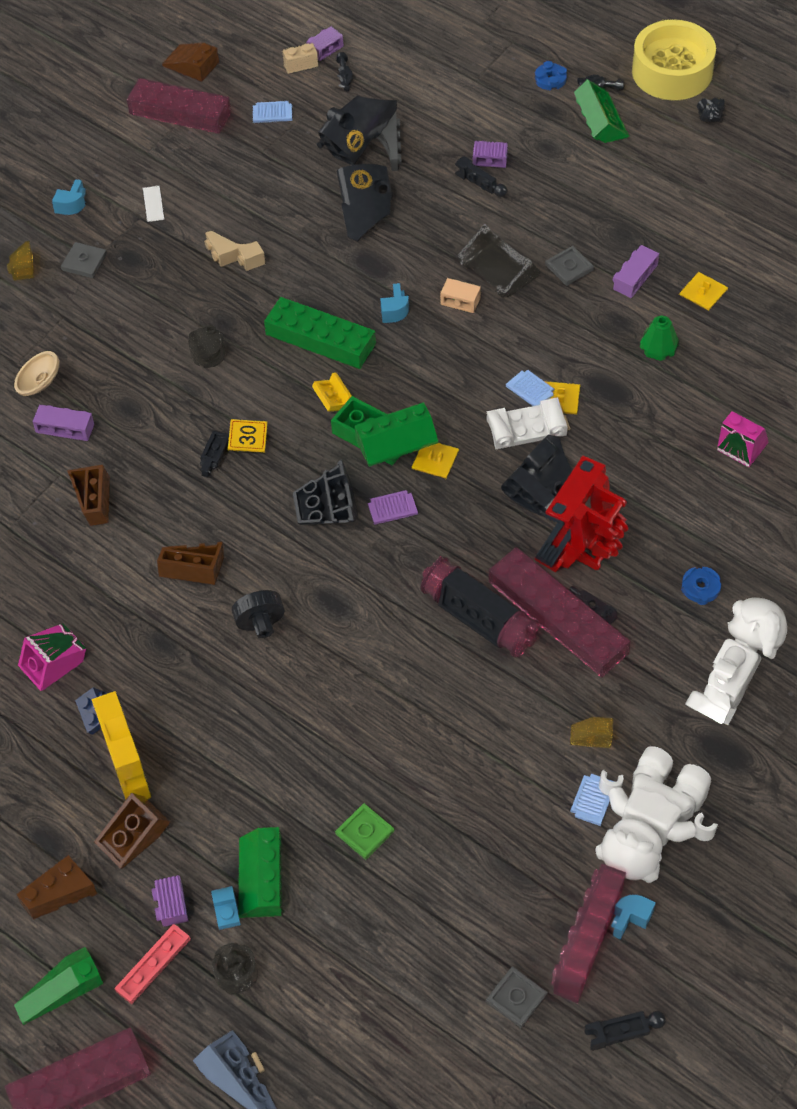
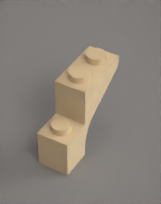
[205,231,265,271]

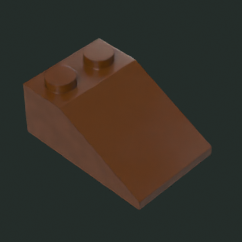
[162,43,219,82]
[94,793,170,869]

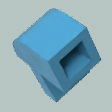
[52,179,85,215]
[380,283,409,323]
[211,886,240,930]
[611,895,656,940]

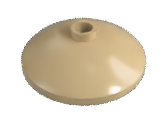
[14,351,59,396]

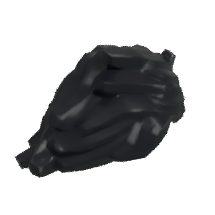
[697,98,725,123]

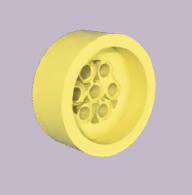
[632,20,716,100]

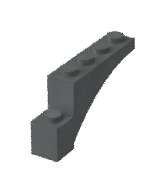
[377,112,401,171]

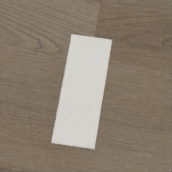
[143,186,164,222]

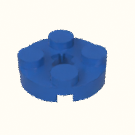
[535,61,567,90]
[681,567,721,605]

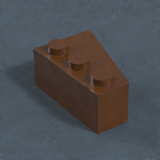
[67,465,110,526]
[157,542,224,585]
[16,855,97,919]

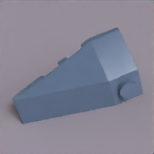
[193,1030,276,1109]

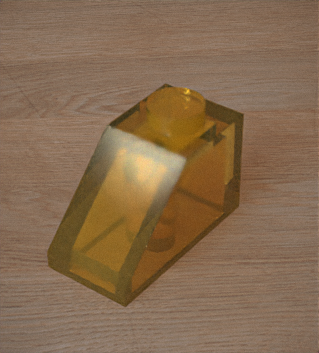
[7,241,34,280]
[570,717,613,748]

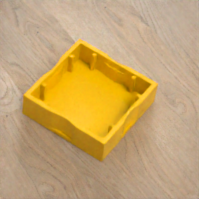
[91,691,151,800]

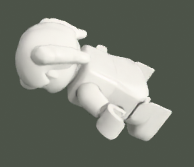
[685,598,787,725]
[596,746,718,883]

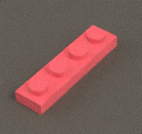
[114,924,191,1004]

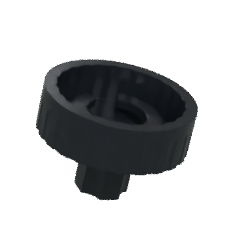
[231,590,285,638]

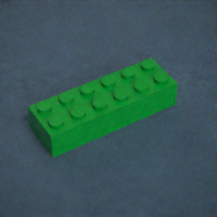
[264,297,376,369]

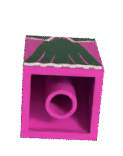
[717,411,769,467]
[18,623,86,691]

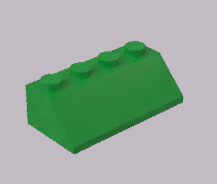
[574,79,629,143]
[354,402,438,467]
[238,827,282,918]

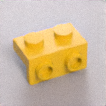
[312,373,351,412]

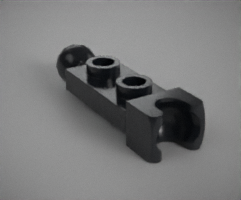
[455,156,507,197]
[584,1011,666,1051]

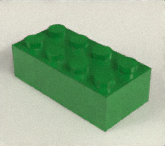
[331,396,400,466]

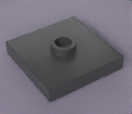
[61,242,107,278]
[545,246,594,286]
[486,966,548,1028]

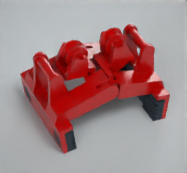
[534,456,628,572]

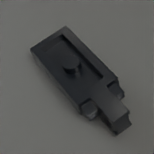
[200,431,229,478]

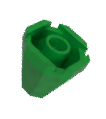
[640,315,679,361]

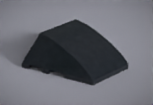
[293,460,358,525]

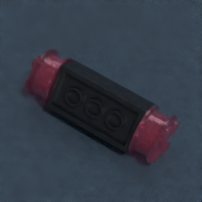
[420,556,540,658]

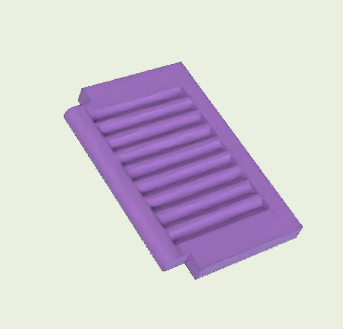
[368,490,418,525]

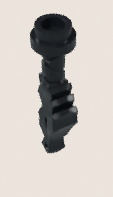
[336,52,353,91]
[577,74,624,91]

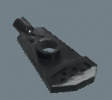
[568,586,617,627]

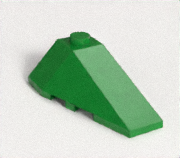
[14,946,103,1025]

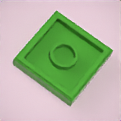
[335,803,395,860]

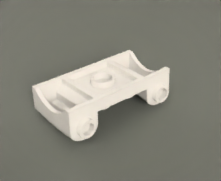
[487,397,568,450]

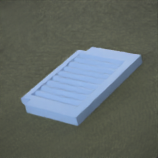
[253,101,292,123]
[506,370,554,406]
[570,774,614,826]

